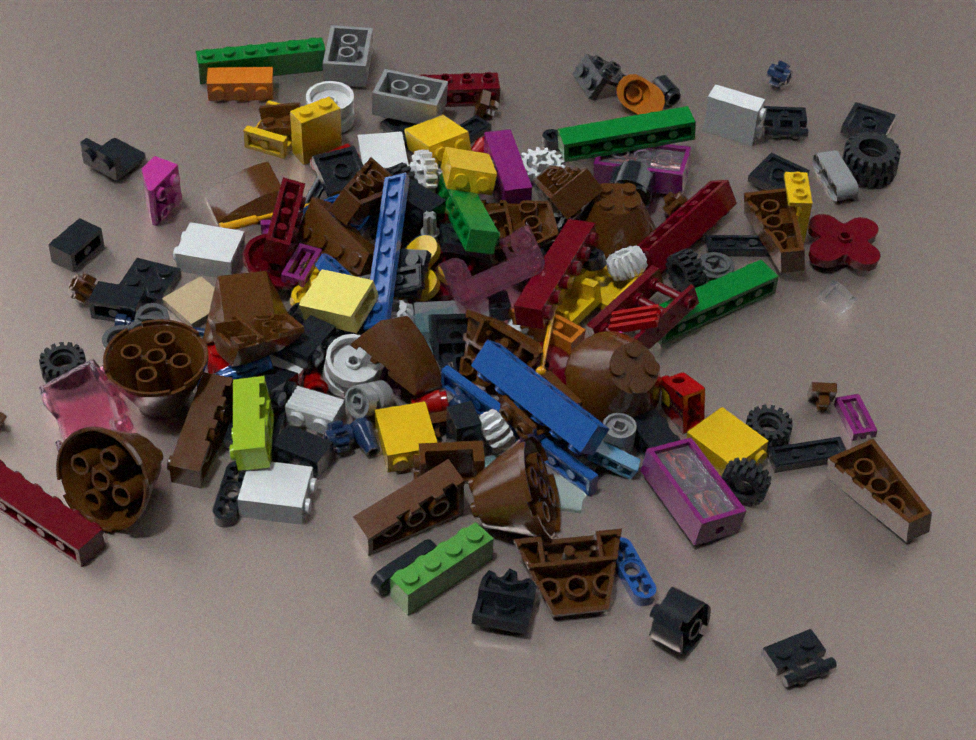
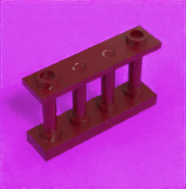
[586,265,699,350]

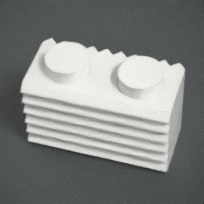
[285,386,346,434]

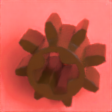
[662,191,689,216]
[68,272,97,304]

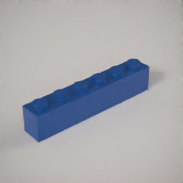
[471,340,610,455]

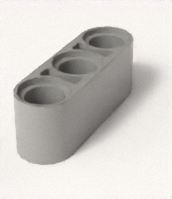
[812,150,859,202]

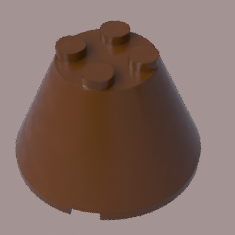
[574,183,656,260]
[103,319,209,419]
[564,331,662,423]
[56,426,164,532]
[468,434,562,540]

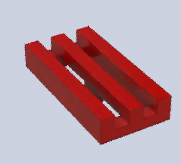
[608,304,661,333]

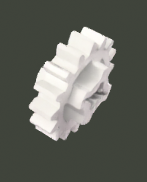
[521,147,566,186]
[409,150,439,194]

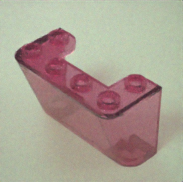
[433,224,545,305]
[39,359,134,452]

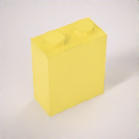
[299,269,379,333]

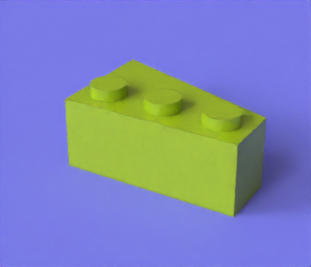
[230,376,274,471]

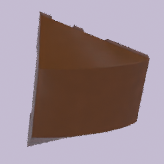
[204,161,281,227]
[481,200,559,268]
[203,271,288,345]
[459,309,543,403]
[208,313,305,367]
[350,316,442,395]
[514,528,622,617]

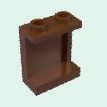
[499,370,582,441]
[414,441,485,484]

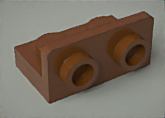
[257,102,302,136]

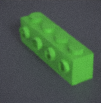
[390,522,494,615]

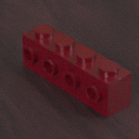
[418,72,500,107]
[261,177,307,266]

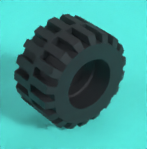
[842,132,901,188]

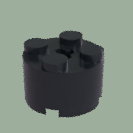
[609,160,657,208]
[649,587,711,655]

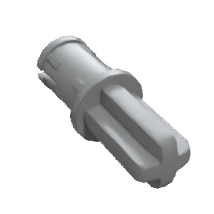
[420,211,439,241]

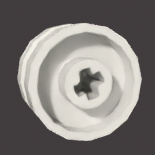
[306,81,355,133]
[322,334,381,398]

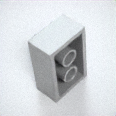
[323,25,373,87]
[372,69,448,124]

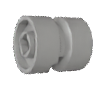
[345,380,394,418]
[603,413,637,455]

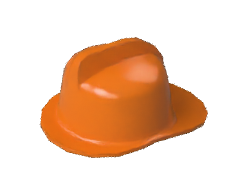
[617,74,665,115]

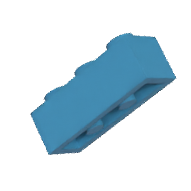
[587,441,641,480]

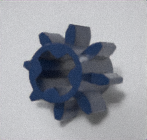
[766,60,793,88]
[323,420,354,453]

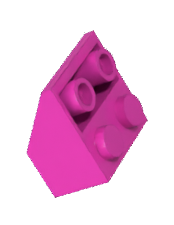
[142,156,182,226]

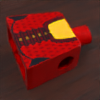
[661,372,705,434]

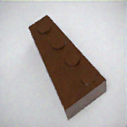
[329,157,392,225]
[533,166,604,219]
[744,188,805,273]
[296,196,375,276]
[167,372,233,489]
[826,439,932,542]
[353,459,464,556]

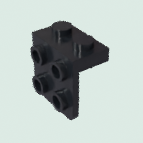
[572,54,626,100]
[80,138,146,181]

